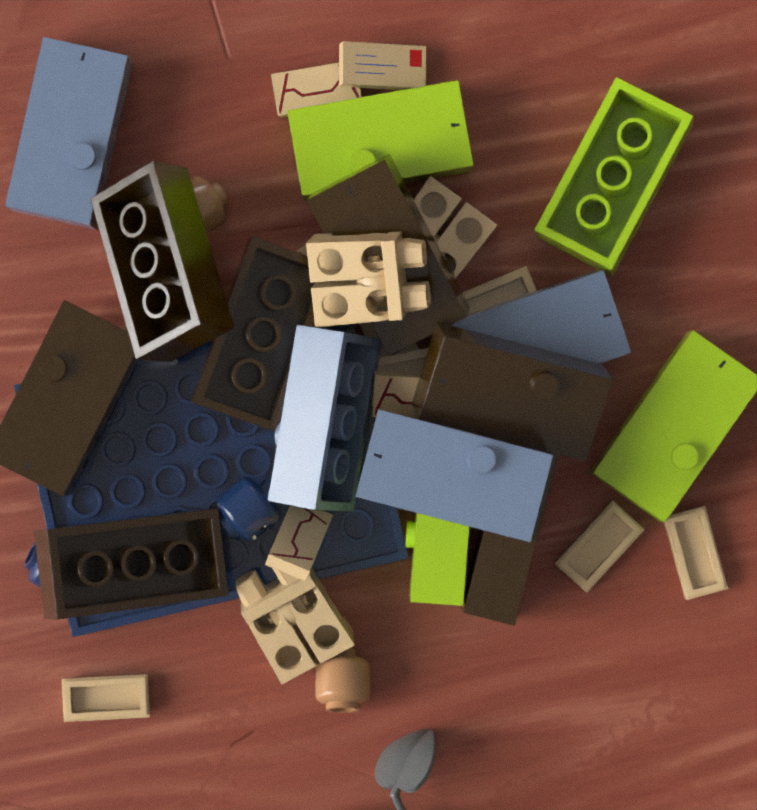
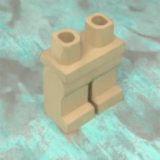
[414,176,497,280]
[306,231,431,327]
[236,568,355,684]

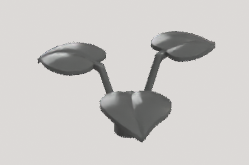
[375,729,437,810]

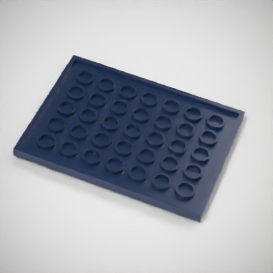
[14,324,408,637]

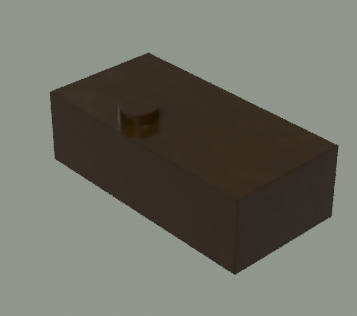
[306,154,470,356]
[91,161,234,362]
[191,236,316,432]
[0,300,139,496]
[412,322,613,461]
[460,441,558,626]
[34,508,228,620]

